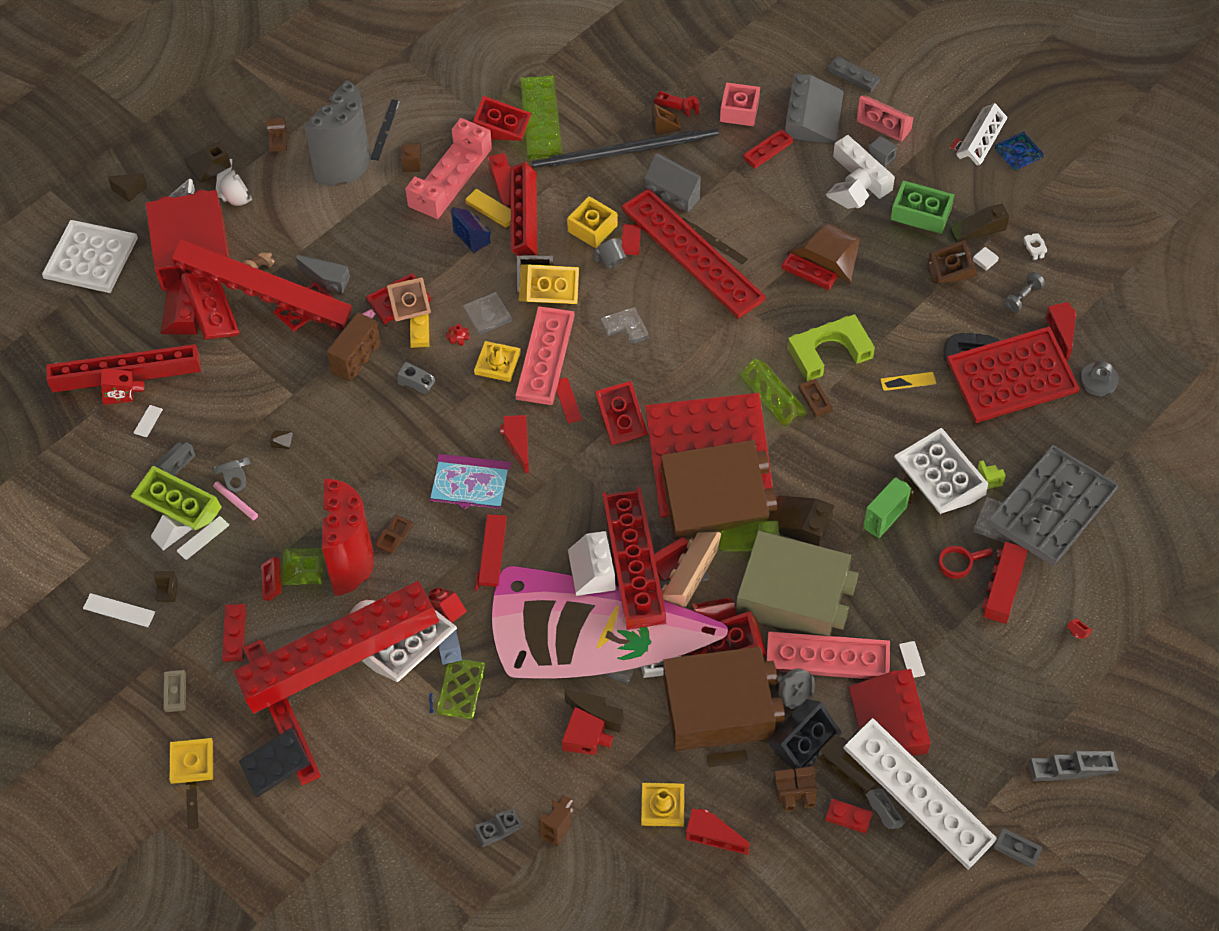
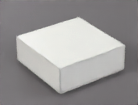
[973,247,999,271]

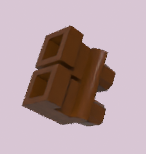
[773,766,818,811]
[539,795,573,847]

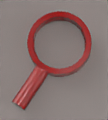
[938,546,993,579]

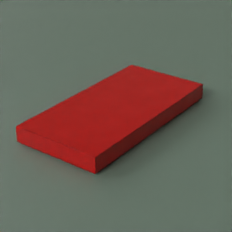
[181,273,240,340]

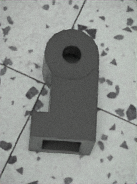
[397,362,435,394]

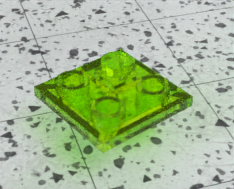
[282,548,323,585]

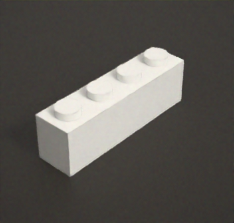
[833,135,895,199]

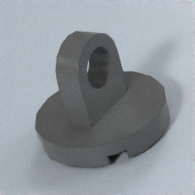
[1080,361,1119,396]
[212,457,251,492]
[775,668,815,709]

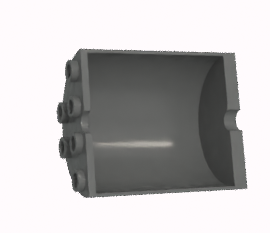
[304,80,371,186]

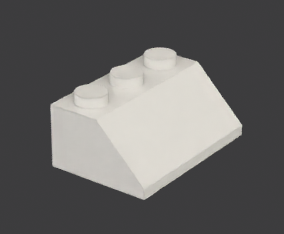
[568,531,616,596]

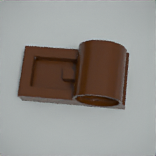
[267,117,287,152]

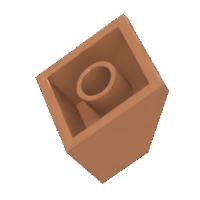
[386,277,431,321]

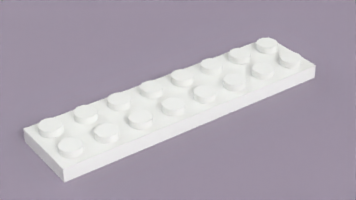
[843,718,997,870]

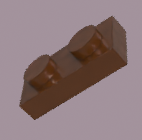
[798,379,832,417]

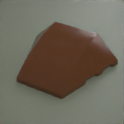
[787,223,860,283]

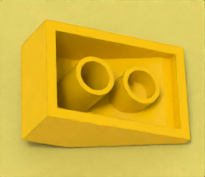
[519,265,579,304]

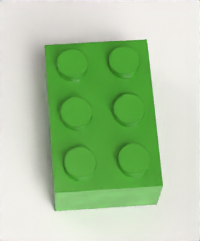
[891,180,954,234]

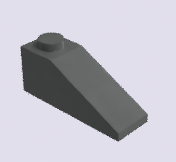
[296,255,350,294]

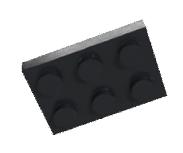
[239,728,311,797]

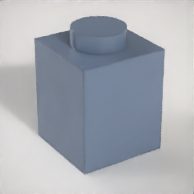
[438,630,462,665]

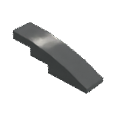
[1028,751,1118,781]

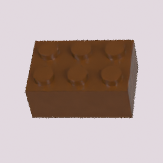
[327,312,381,382]

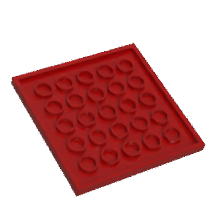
[645,393,773,518]

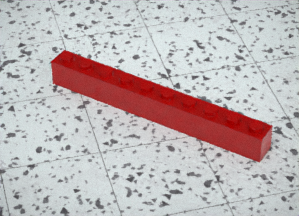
[172,239,352,330]

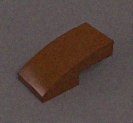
[375,514,414,554]

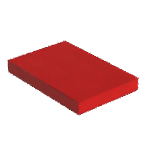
[366,273,431,324]

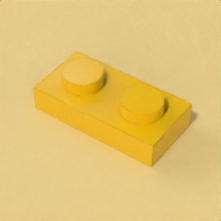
[410,314,430,348]

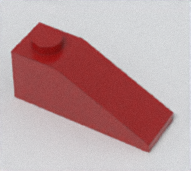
[488,153,511,208]
[1045,302,1076,360]
[500,415,529,473]
[686,808,750,855]

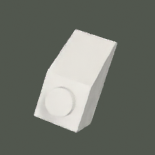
[826,179,869,209]

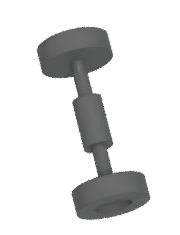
[1004,272,1045,313]

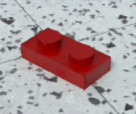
[261,557,282,601]
[825,799,873,834]

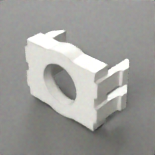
[1023,233,1047,260]

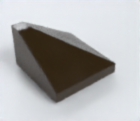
[270,430,294,449]

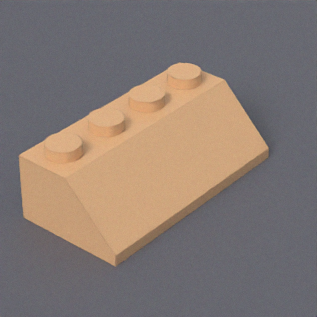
[661,532,721,608]

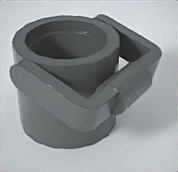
[592,238,627,269]

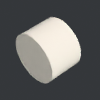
[845,168,872,190]

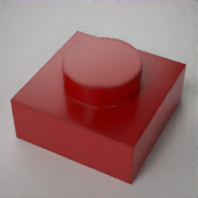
[1066,618,1093,639]

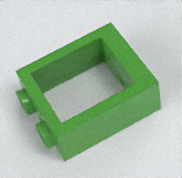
[863,477,911,539]

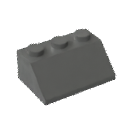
[645,153,701,212]

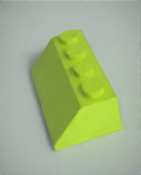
[131,466,222,530]

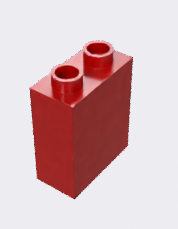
[146,190,230,291]

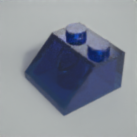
[451,207,491,254]

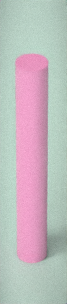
[213,481,258,520]

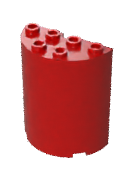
[322,479,375,596]

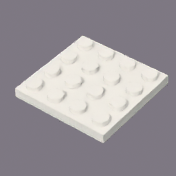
[42,220,138,293]

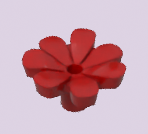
[446,324,470,346]

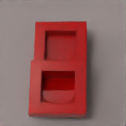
[621,224,641,255]

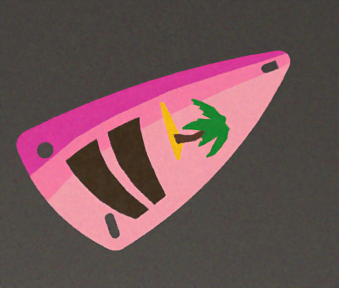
[492,566,728,679]

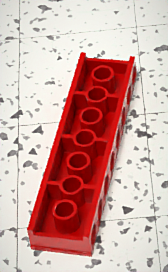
[602,487,667,630]

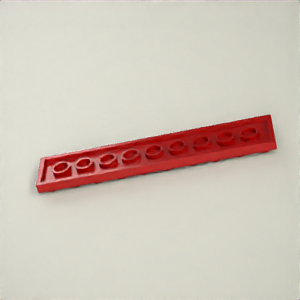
[622,188,766,319]

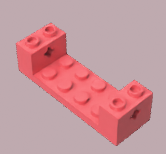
[405,118,492,219]

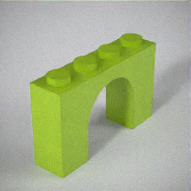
[787,314,875,382]

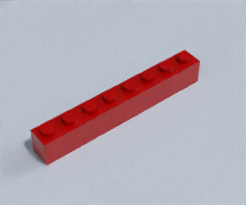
[46,344,201,392]

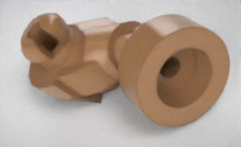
[242,252,275,269]

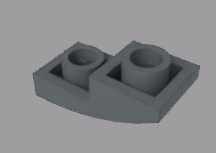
[473,808,523,847]

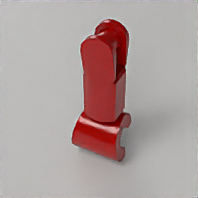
[654,91,700,117]

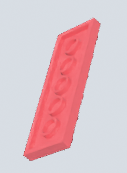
[516,306,574,405]
[767,632,890,679]

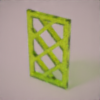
[437,659,485,719]

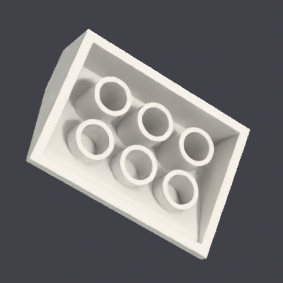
[894,428,988,514]
[362,611,457,682]

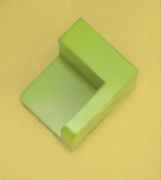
[977,461,1006,489]

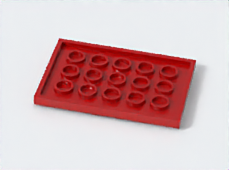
[946,326,1080,423]

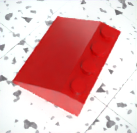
[849,669,931,756]

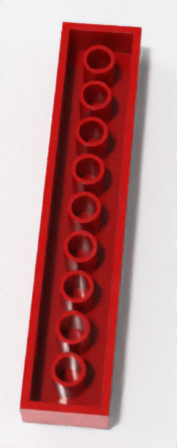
[233,580,439,714]

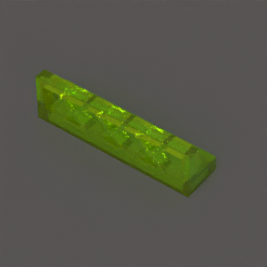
[740,358,808,426]

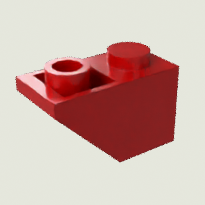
[428,587,467,623]

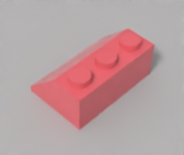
[857,96,913,142]

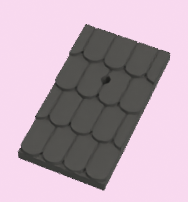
[986,445,1119,566]

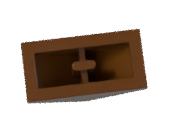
[652,104,681,135]

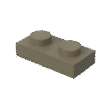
[164,670,186,712]

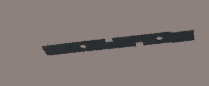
[371,100,399,161]

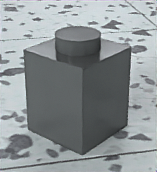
[869,136,897,168]

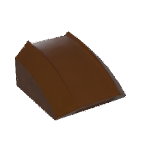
[928,240,977,283]

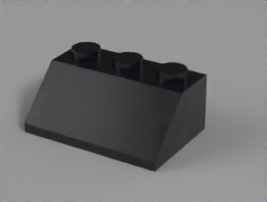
[767,699,842,770]

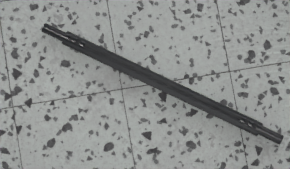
[532,128,719,168]

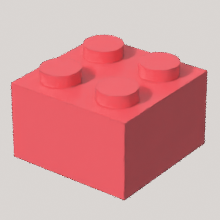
[720,83,760,126]

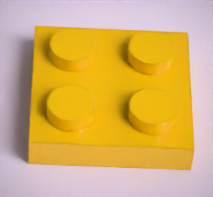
[170,738,213,784]

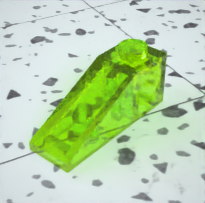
[719,521,779,551]

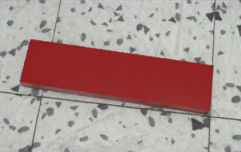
[479,514,507,587]

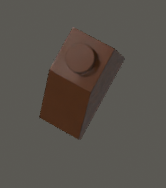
[401,143,421,172]

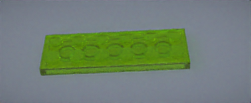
[520,75,562,159]

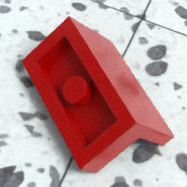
[654,537,688,581]
[692,597,736,622]

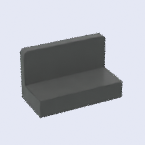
[153,442,196,476]

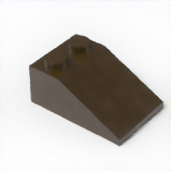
[764,495,835,546]

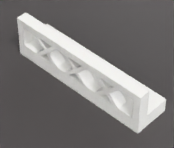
[956,103,1007,166]

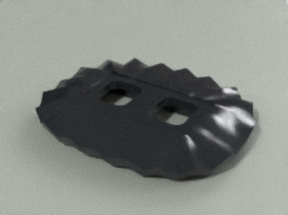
[944,333,1000,367]

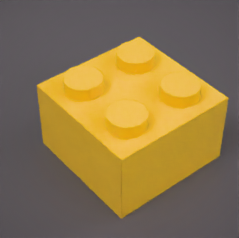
[567,196,617,248]

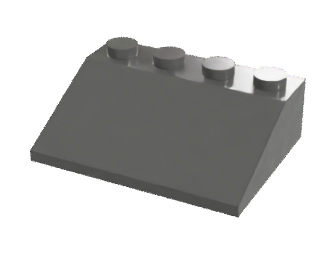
[785,73,844,144]

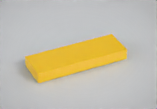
[465,189,511,228]

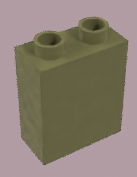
[736,531,859,636]

